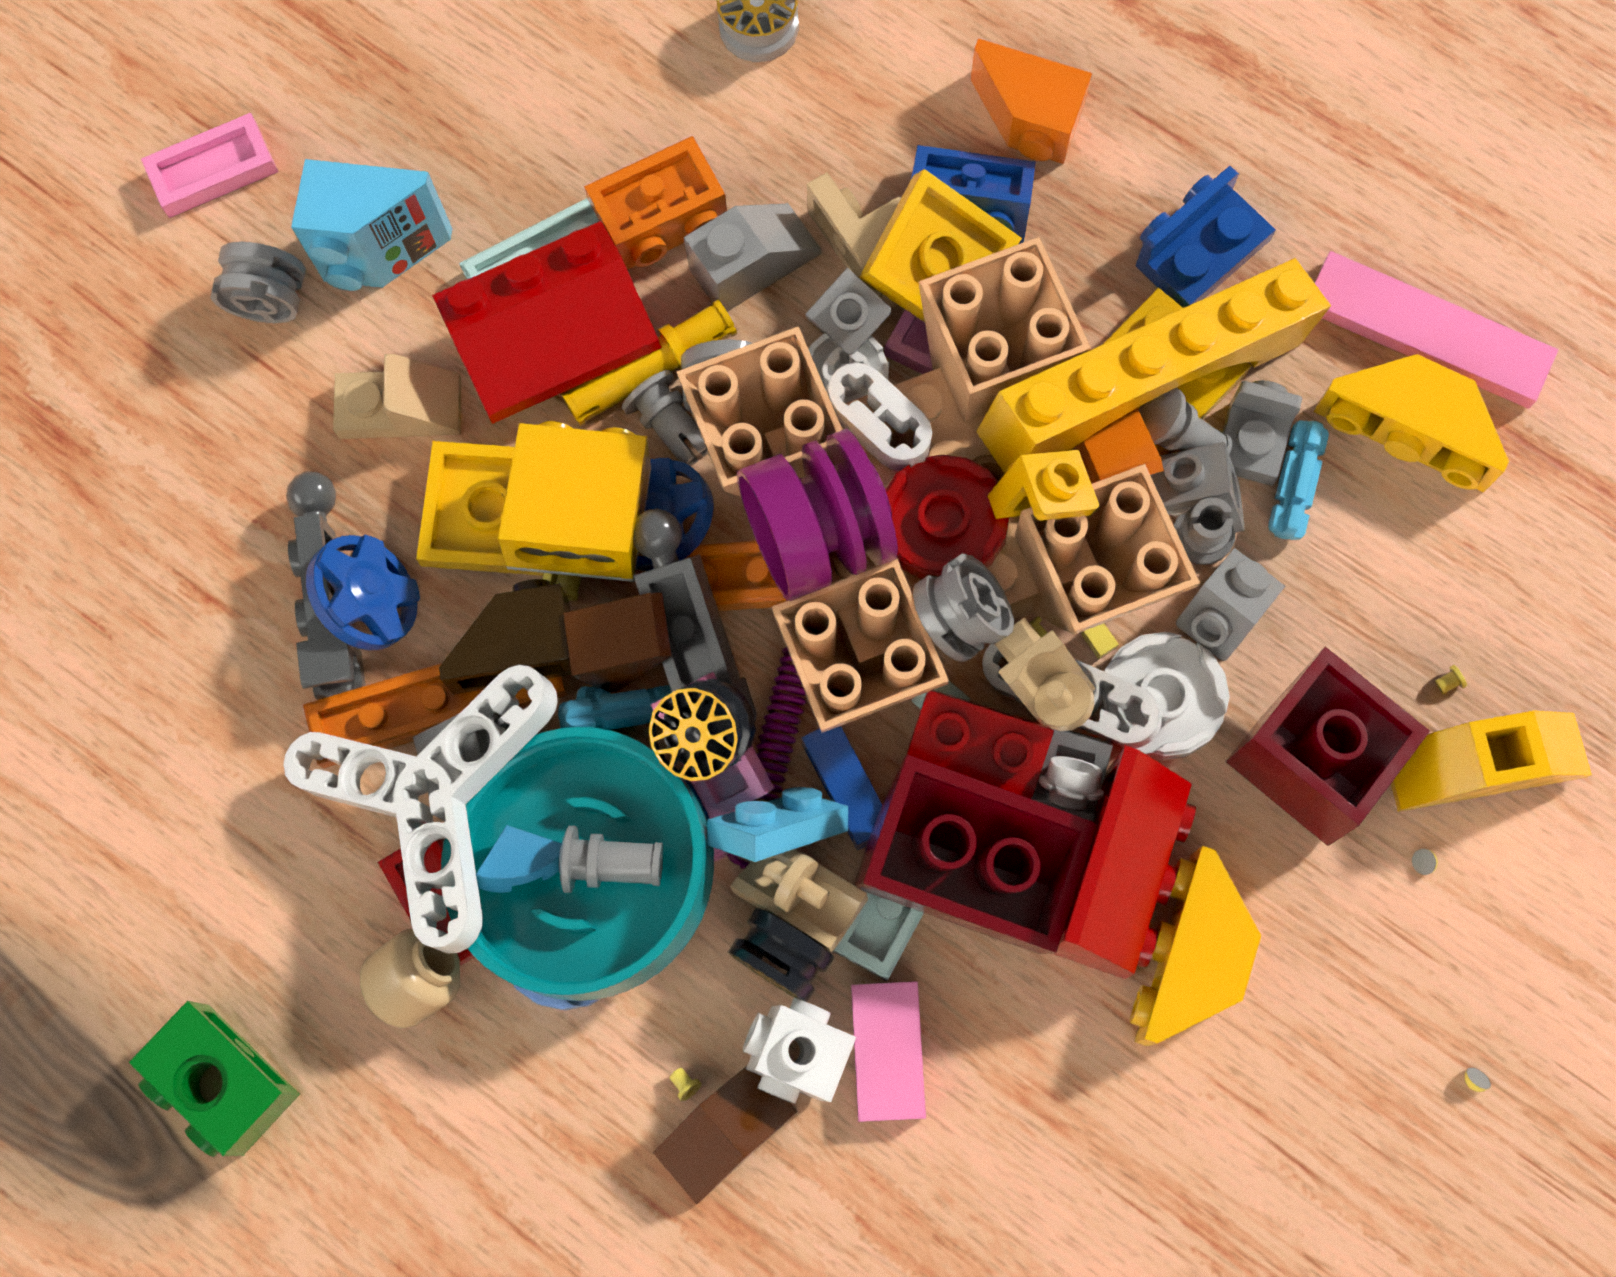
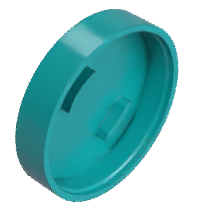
[441,727,714,1001]

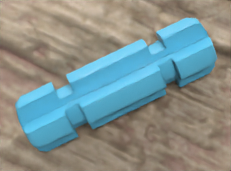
[1268,420,1329,540]
[558,685,672,730]

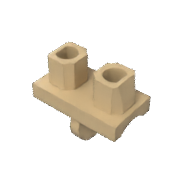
[995,618,1096,731]
[730,849,868,954]

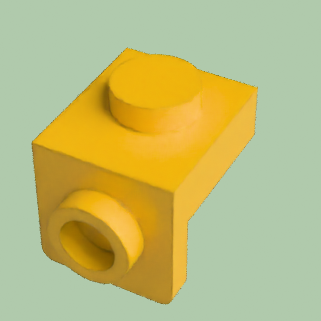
[988,450,1099,521]

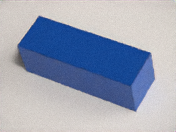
[801,726,883,851]

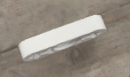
[982,644,1162,748]

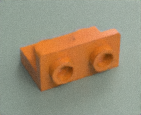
[584,136,727,270]

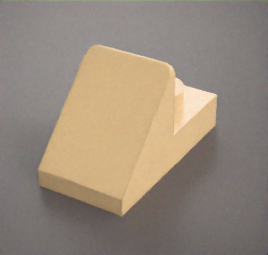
[807,172,901,298]
[333,354,461,439]

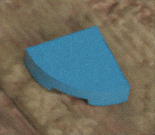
[476,825,562,893]

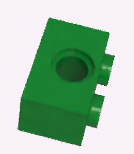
[128,1001,300,1157]

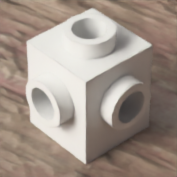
[743,998,856,1104]

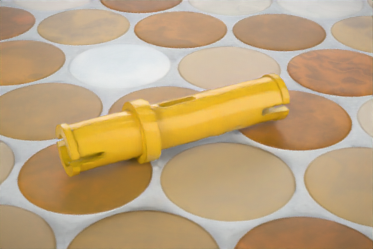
[561,300,737,427]

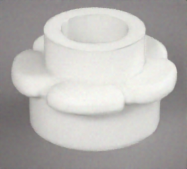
[1039,756,1104,810]

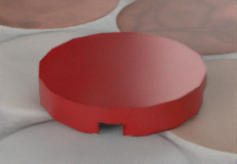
[885,454,1009,580]

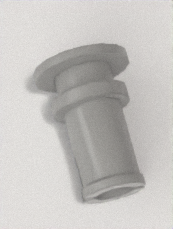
[622,370,708,466]
[1139,388,1232,454]
[1174,497,1235,565]
[559,826,663,893]

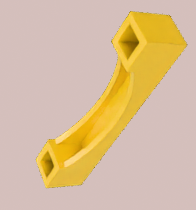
[976,258,1331,474]

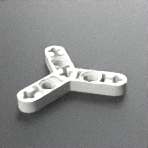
[283,665,558,954]

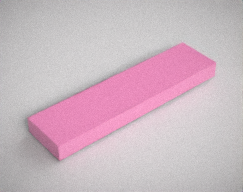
[1314,251,1559,409]

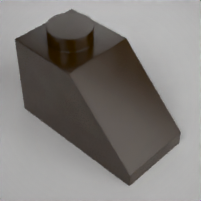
[439,579,572,695]

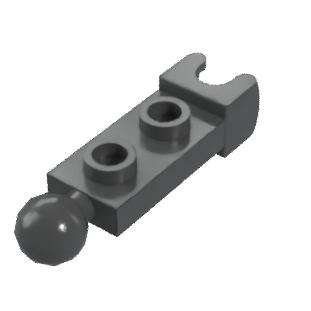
[286,471,366,700]
[633,508,757,721]

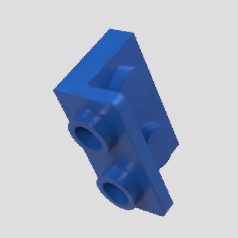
[911,145,1036,244]
[1135,166,1276,308]

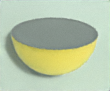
[1412,849,1438,875]
[1465,1068,1491,1092]

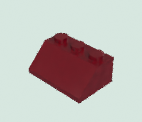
[853,754,1098,954]

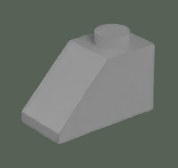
[684,203,821,312]

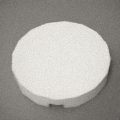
[1100,632,1230,761]

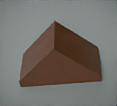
[563,593,672,692]
[653,1066,798,1204]

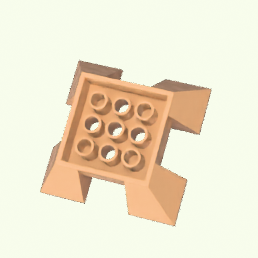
[676,237,1200,733]

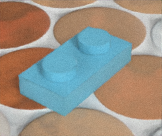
[707,787,848,862]

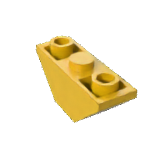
[1314,354,1509,493]
[1391,710,1592,812]
[1129,846,1261,1046]

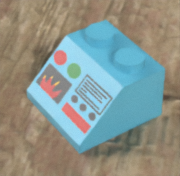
[291,159,453,291]

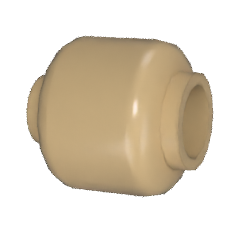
[360,929,460,1028]

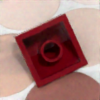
[1225,646,1430,846]

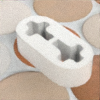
[828,363,932,471]

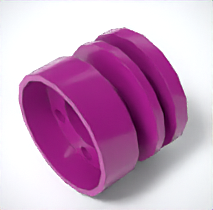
[737,428,898,601]

